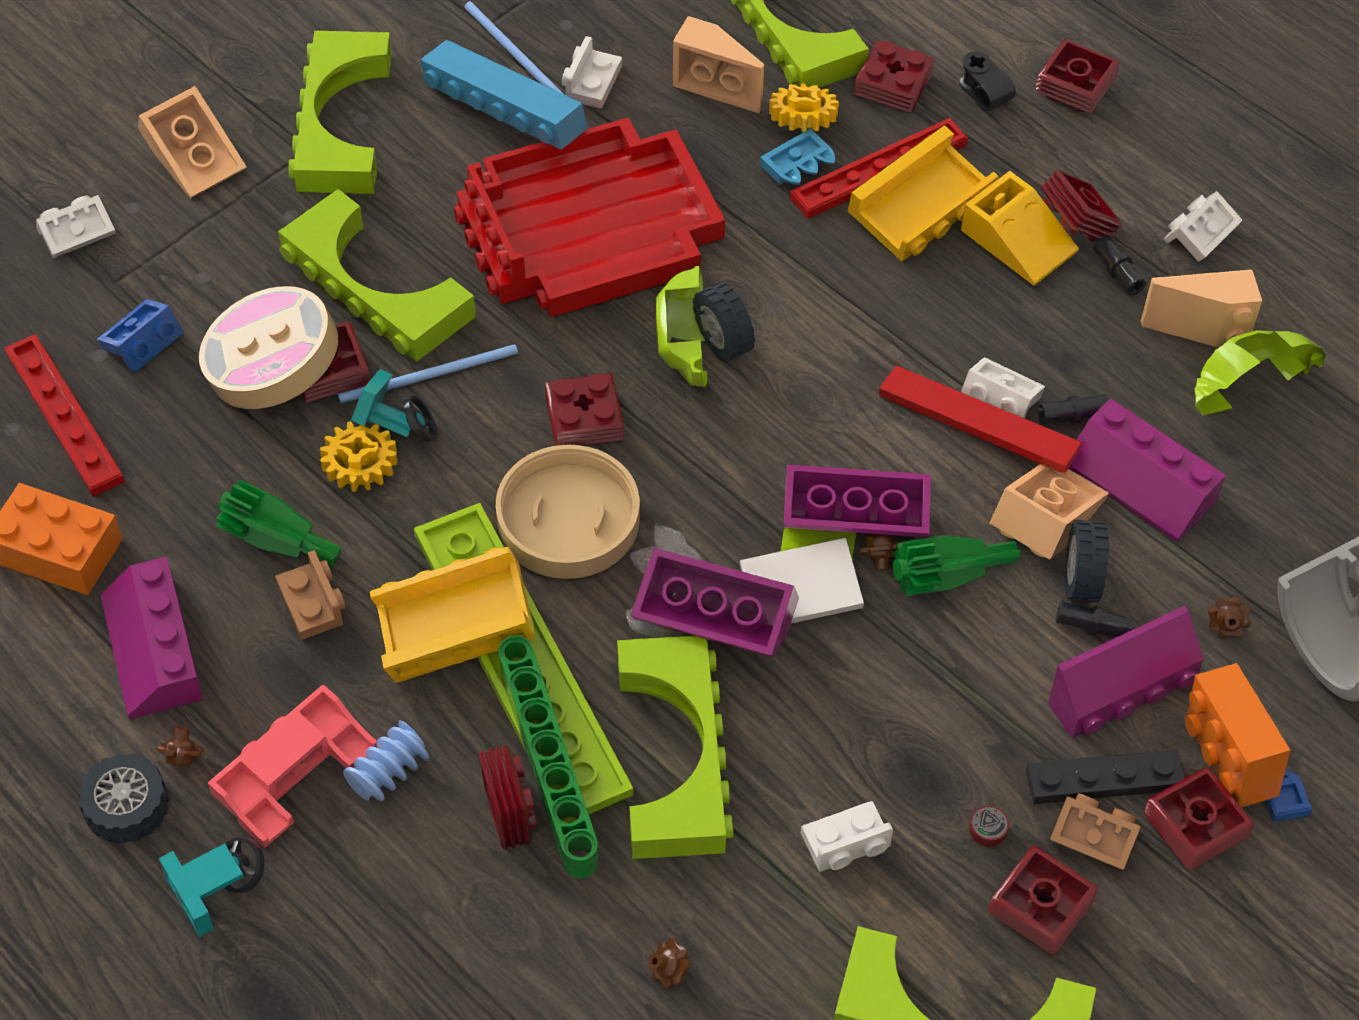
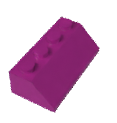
[1069,398,1226,543]
[783,465,931,538]
[631,548,799,658]
[101,556,203,720]
[1048,605,1204,738]

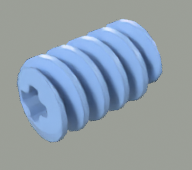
[343,720,429,801]

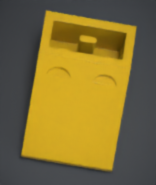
[961,171,1079,286]

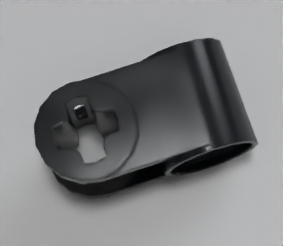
[959,52,1016,112]

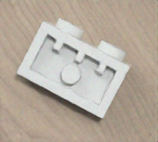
[562,36,622,109]
[1163,191,1242,262]
[36,195,115,258]
[961,357,1045,419]
[801,801,893,872]

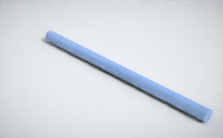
[465,1,563,94]
[338,344,518,404]

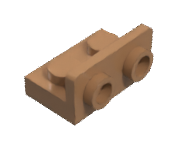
[275,550,346,640]
[1050,793,1141,871]

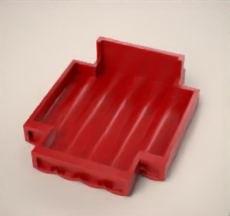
[453,118,725,318]

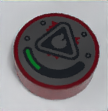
[969,806,1009,847]

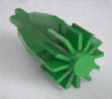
[216,479,342,567]
[893,535,1020,596]

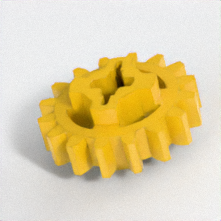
[769,83,839,132]
[320,421,398,492]

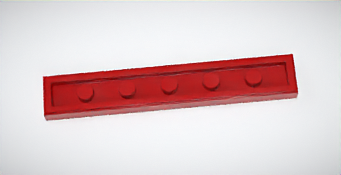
[790,118,968,219]
[4,334,125,497]
[879,365,1082,474]

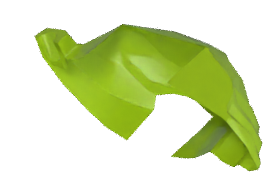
[656,266,707,387]
[1194,330,1326,415]

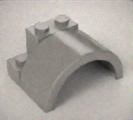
[1277,537,1359,702]

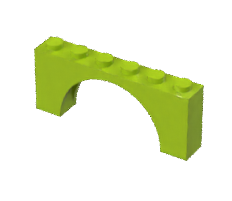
[730,0,869,88]
[289,31,392,194]
[278,189,476,362]
[617,636,733,859]
[834,926,1096,1020]

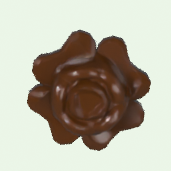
[860,534,898,570]
[1207,596,1251,638]
[157,726,204,766]
[649,938,690,988]

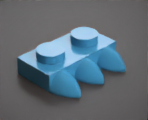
[760,129,835,185]

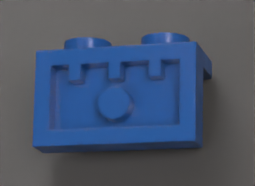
[97,299,183,372]

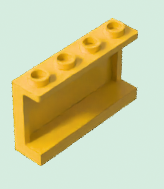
[848,125,999,262]
[370,547,536,683]

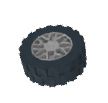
[693,282,755,362]
[1065,520,1109,602]
[78,754,169,843]

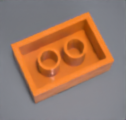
[0,483,123,595]
[1185,663,1291,807]

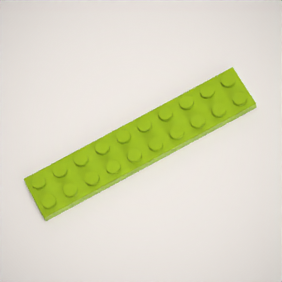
[414,503,633,823]

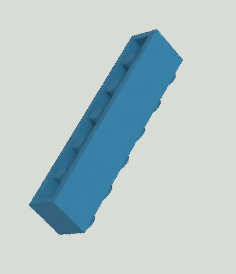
[420,40,588,150]

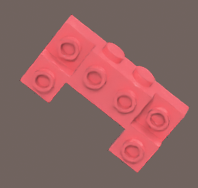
[208,685,377,848]

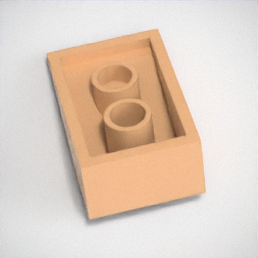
[673,16,764,114]
[138,86,247,199]
[1141,270,1262,347]
[990,464,1109,560]

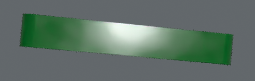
[498,635,598,879]

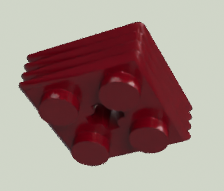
[1035,39,1120,113]
[854,41,935,112]
[1041,170,1122,242]
[302,321,370,402]
[545,373,624,446]
[479,744,537,850]
[1144,767,1254,870]
[988,845,1098,954]

